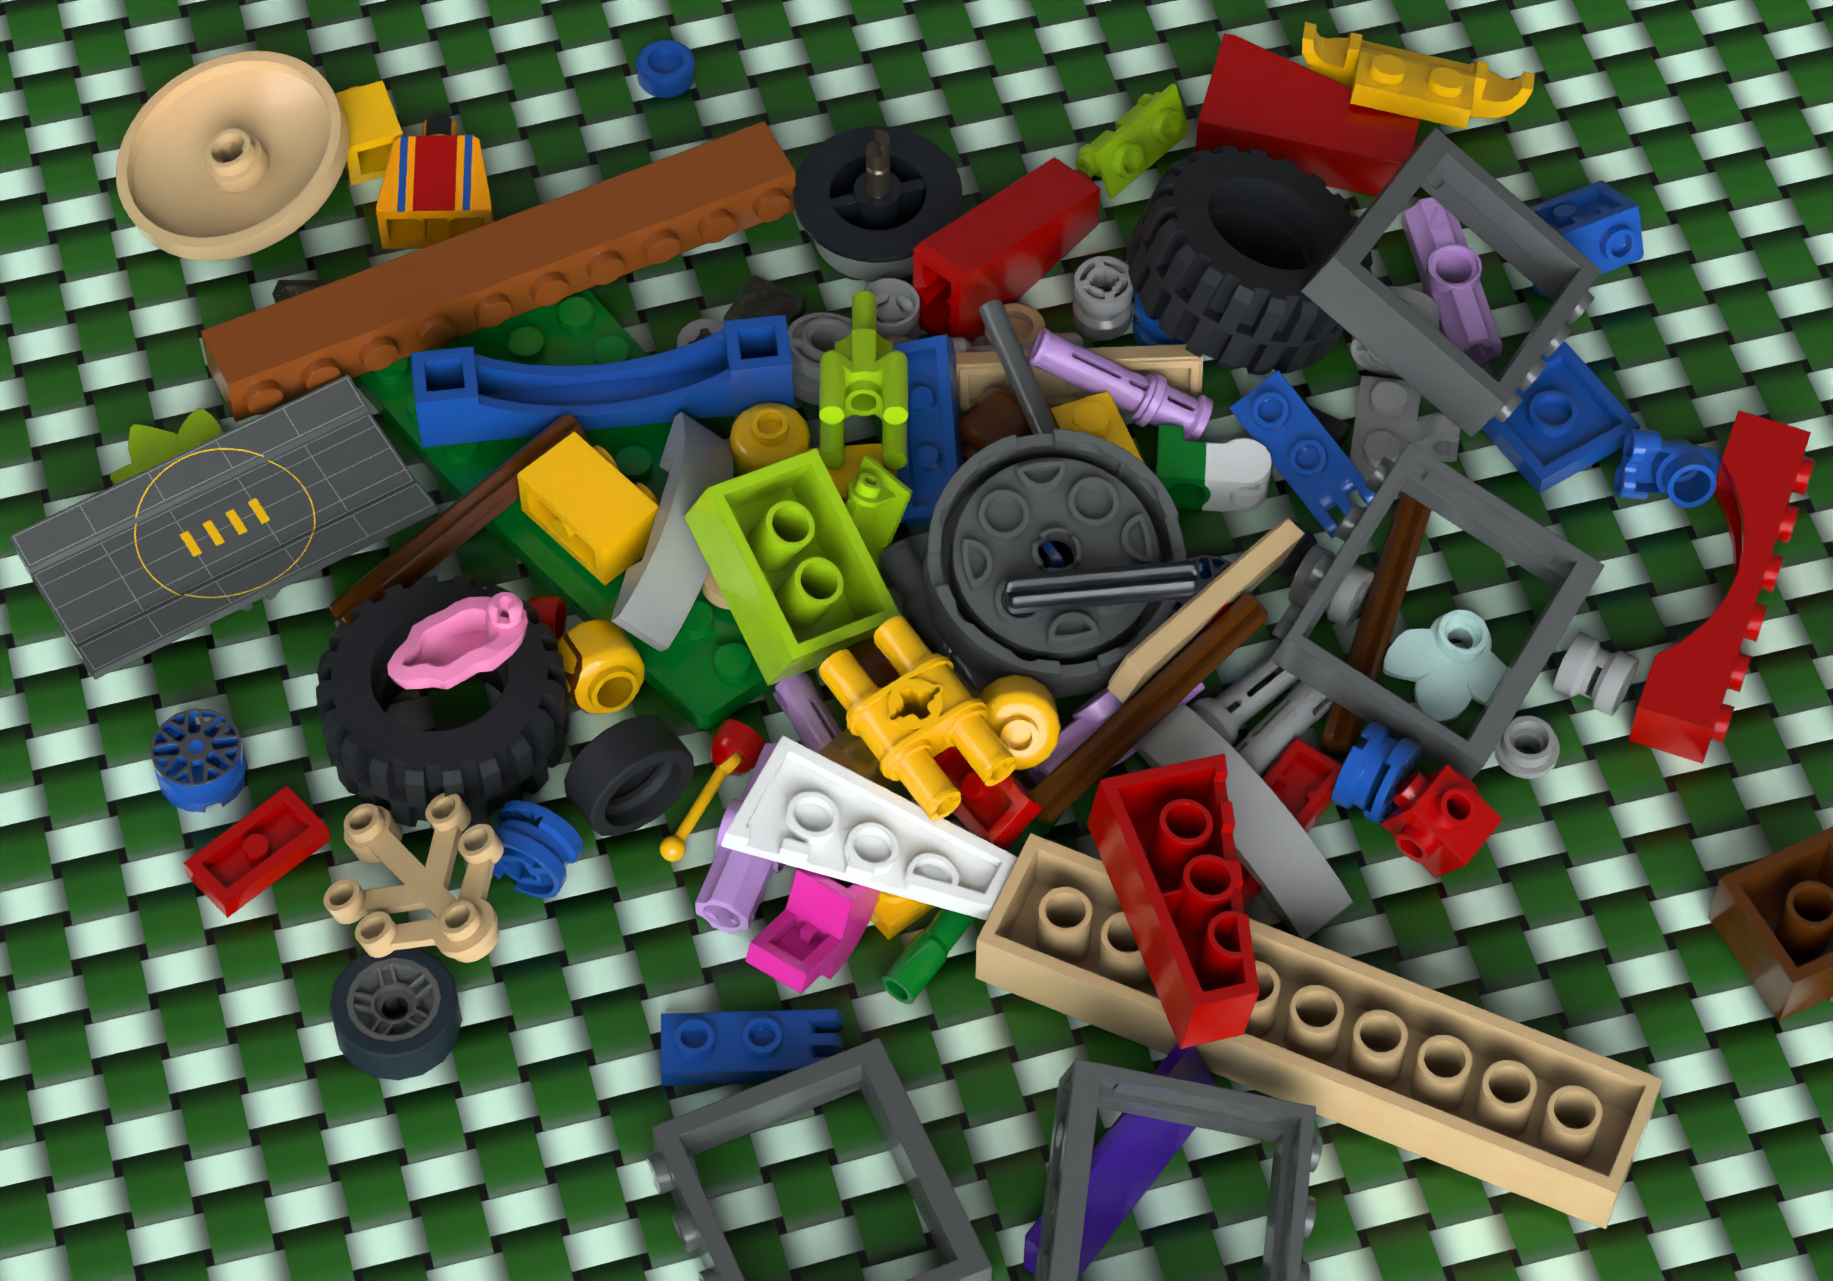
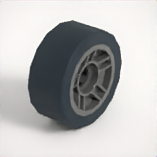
[329,947,462,1080]

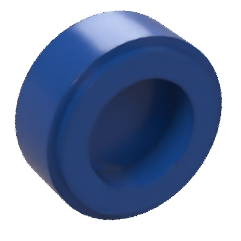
[636,40,695,98]

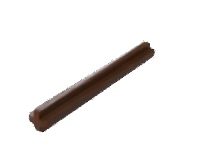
[329,413,588,625]
[1320,493,1432,757]
[1030,593,1268,824]

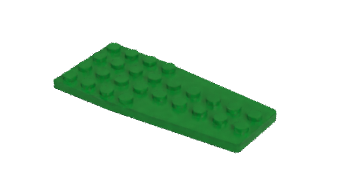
[351,289,779,730]

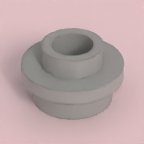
[1494,716,1560,779]

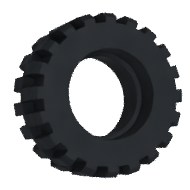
[1126,146,1373,375]
[316,576,570,830]

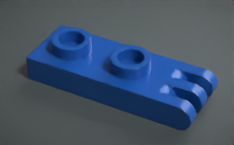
[1229,370,1375,539]
[661,1009,844,1086]

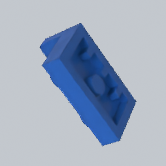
[1529,180,1644,296]

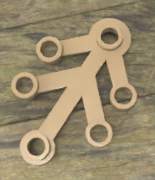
[323,793,504,963]

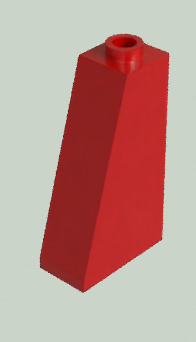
[1195,33,1420,197]
[913,157,1101,343]

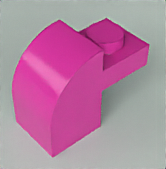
[745,868,880,994]

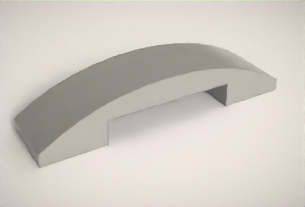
[611,412,733,652]
[1133,703,1353,940]

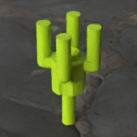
[819,291,908,470]

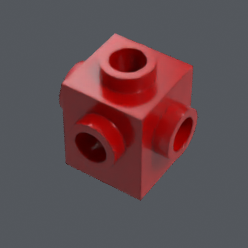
[1381,764,1503,878]

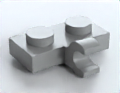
[1349,375,1460,495]

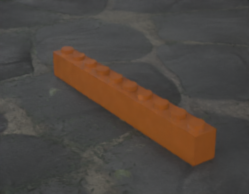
[201,121,796,422]

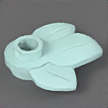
[1383,610,1507,724]

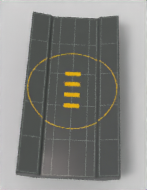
[9,374,438,680]

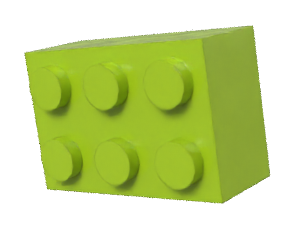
[684,448,900,686]

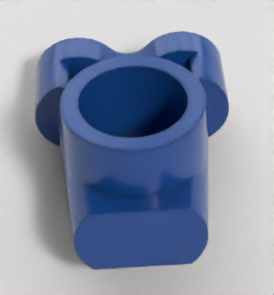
[1613,428,1721,508]

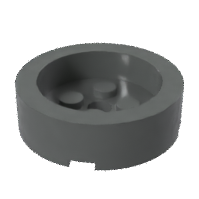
[922,429,1186,697]

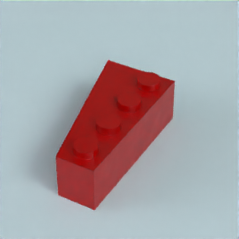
[1087,753,1259,1049]

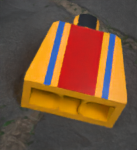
[376,115,494,249]

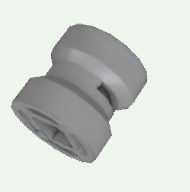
[1072,256,1134,341]
[863,278,920,340]
[1288,544,1374,628]
[1553,632,1639,716]

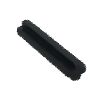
[1004,560,1198,614]

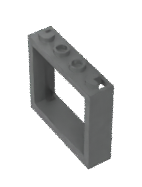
[1301,127,1602,438]
[1270,441,1605,780]
[646,1038,992,1281]
[1034,1059,1322,1281]

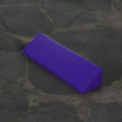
[1023,1043,1217,1280]

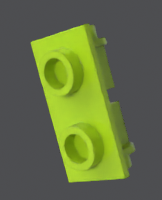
[1075,84,1190,199]
[844,455,913,571]

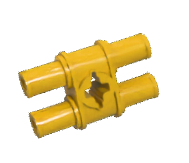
[819,615,1017,821]

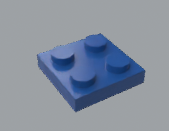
[1482,342,1641,494]

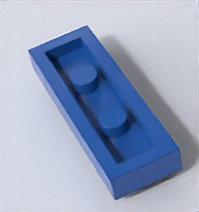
[893,334,964,527]

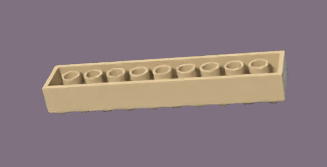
[975,833,1663,1229]

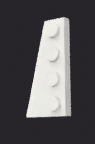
[721,735,1018,920]

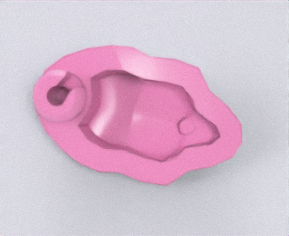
[387,592,528,690]

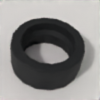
[564,715,694,836]

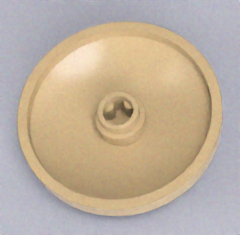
[116,51,349,261]

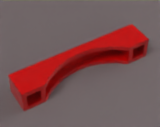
[1629,410,1815,764]

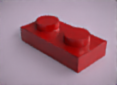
[933,746,1043,851]
[183,786,331,918]

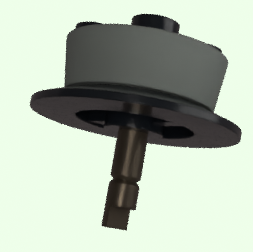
[793,126,962,282]

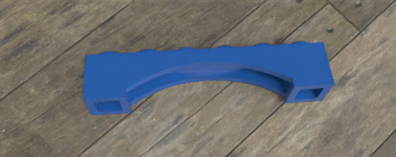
[411,315,794,448]

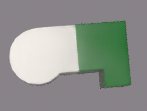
[1155,425,1272,512]

